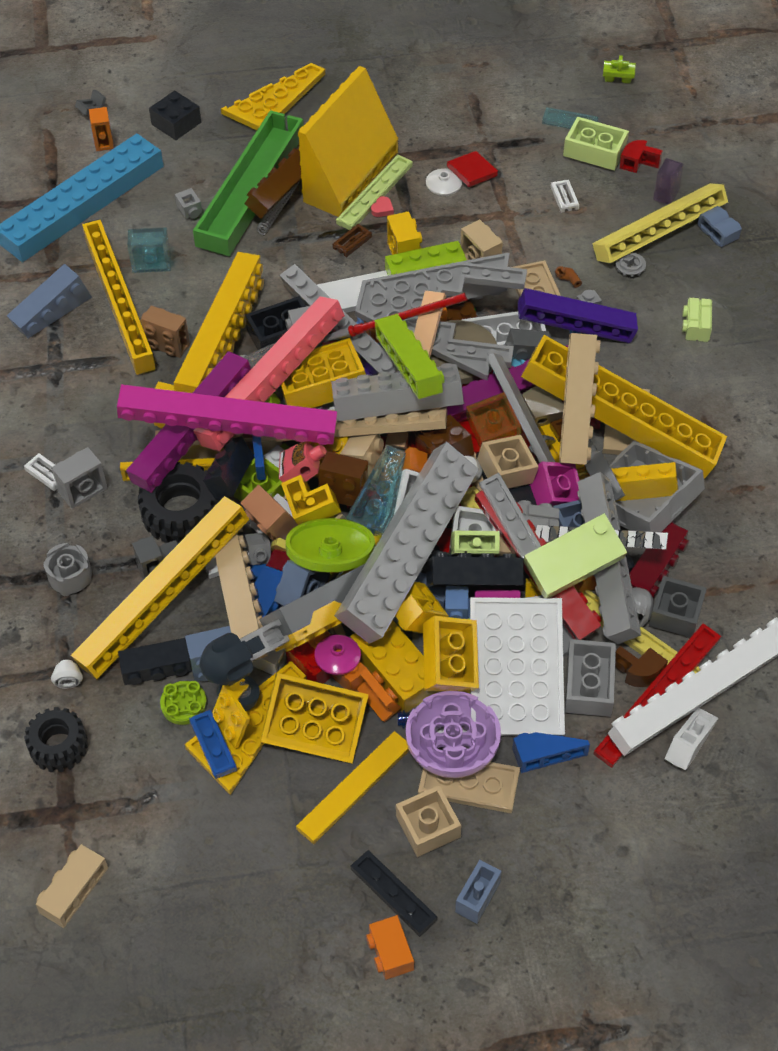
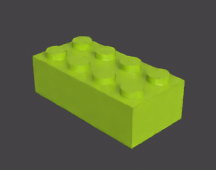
[385,241,467,276]

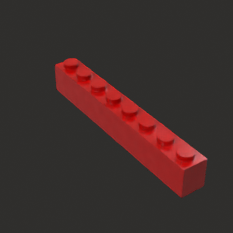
[474,490,602,640]

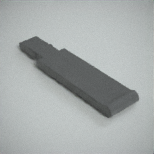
[584,439,625,501]

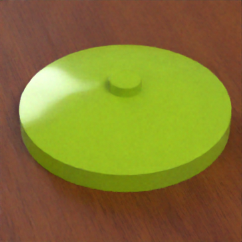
[286,518,375,572]

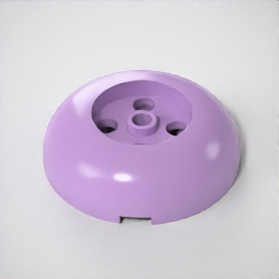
[406,691,501,778]

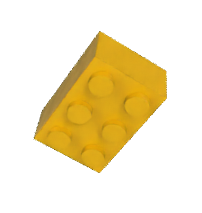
[423,616,479,693]

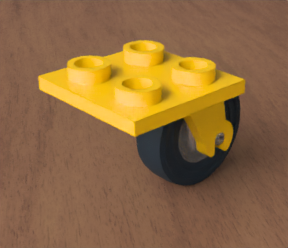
[212,676,260,749]

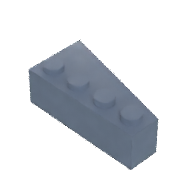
[7,264,92,338]

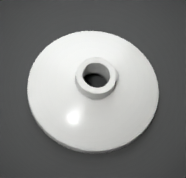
[426,169,462,196]

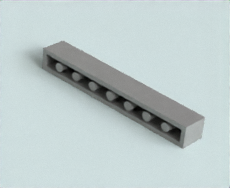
[577,472,641,644]

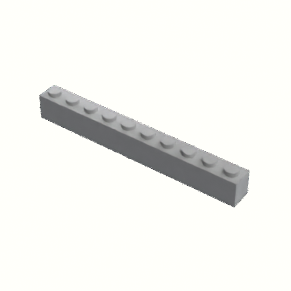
[280,264,399,375]

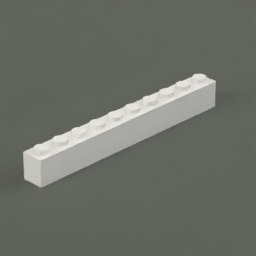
[608,617,778,756]

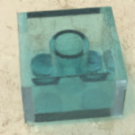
[127,227,171,273]

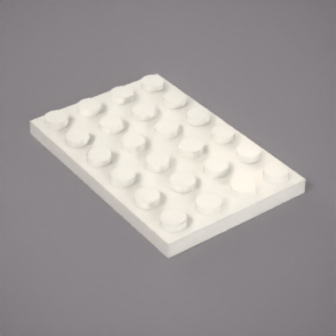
[470,597,565,736]

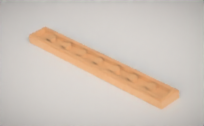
[385,290,446,450]

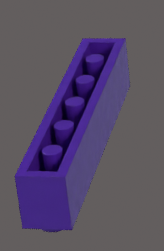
[518,288,638,343]

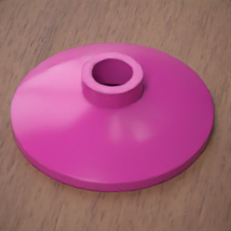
[315,635,361,675]

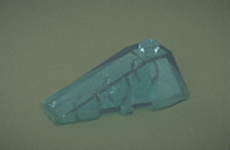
[346,445,406,536]

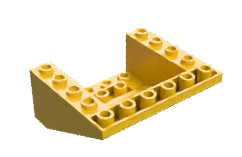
[298,66,398,217]

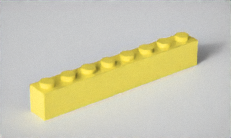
[592,183,728,263]

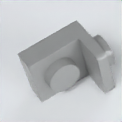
[245,532,271,565]

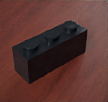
[203,436,254,500]
[118,638,192,685]

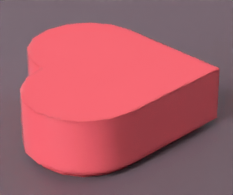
[371,196,394,217]

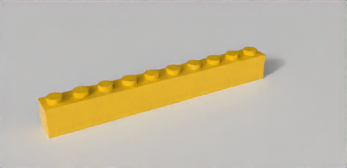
[82,220,155,375]
[71,496,250,679]

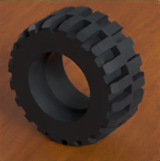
[138,462,221,544]

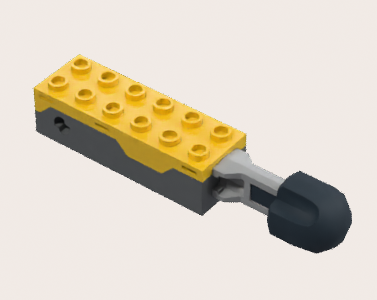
[199,564,365,686]

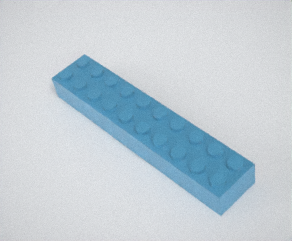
[0,133,164,263]

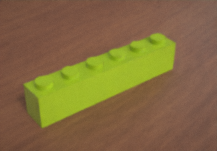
[374,314,445,399]

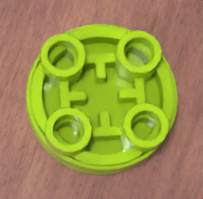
[160,681,207,725]

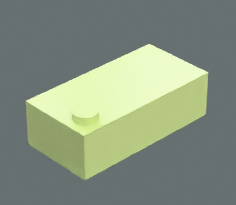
[523,513,627,598]

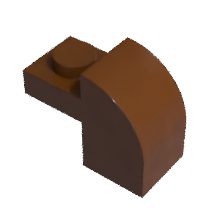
[615,646,668,687]

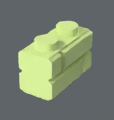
[682,298,712,342]
[451,531,500,555]

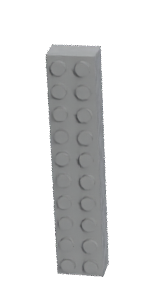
[334,442,479,643]

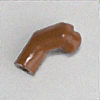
[555,266,582,288]

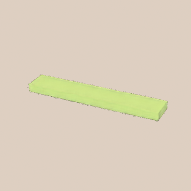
[336,154,413,230]

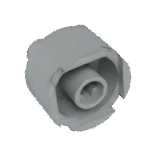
[44,543,92,596]

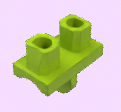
[603,55,636,84]

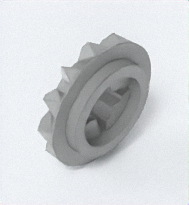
[615,252,646,277]

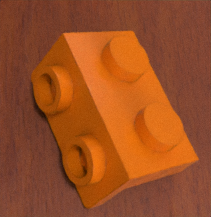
[357,668,402,722]

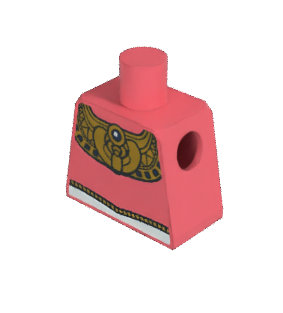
[279,441,327,482]

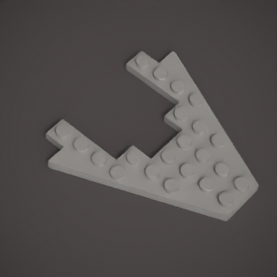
[355,253,527,380]

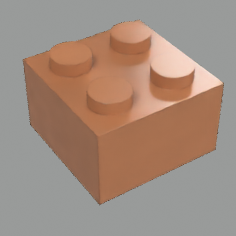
[241,484,298,541]

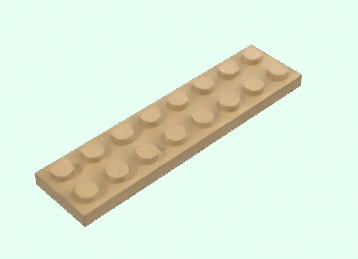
[276,407,448,442]

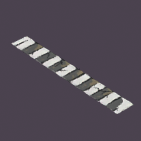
[536,525,668,549]

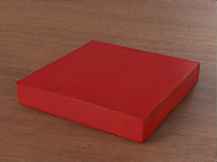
[447,151,498,187]

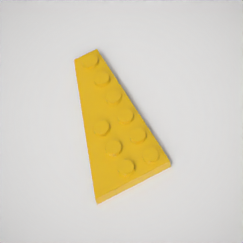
[184,661,306,795]

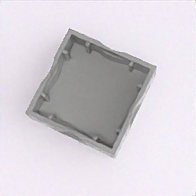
[610,440,705,533]

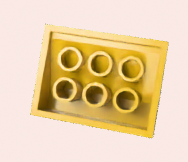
[280,338,366,408]
[261,673,368,763]

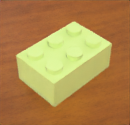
[563,117,629,171]

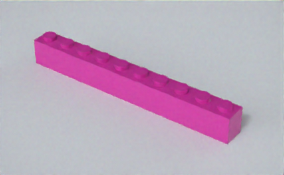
[117,384,337,445]

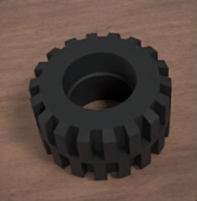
[24,707,88,772]

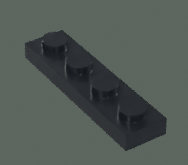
[350,850,438,937]

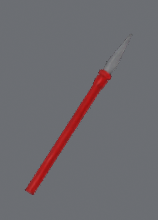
[320,293,467,343]

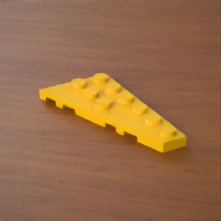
[221,63,326,130]

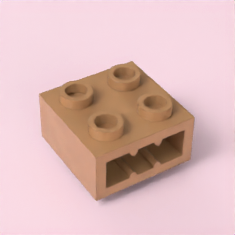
[141,306,190,358]

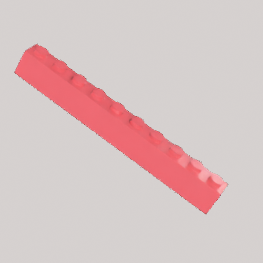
[193,296,345,451]

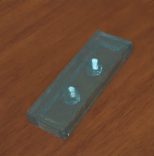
[542,107,598,129]

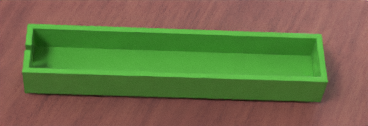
[193,110,304,256]

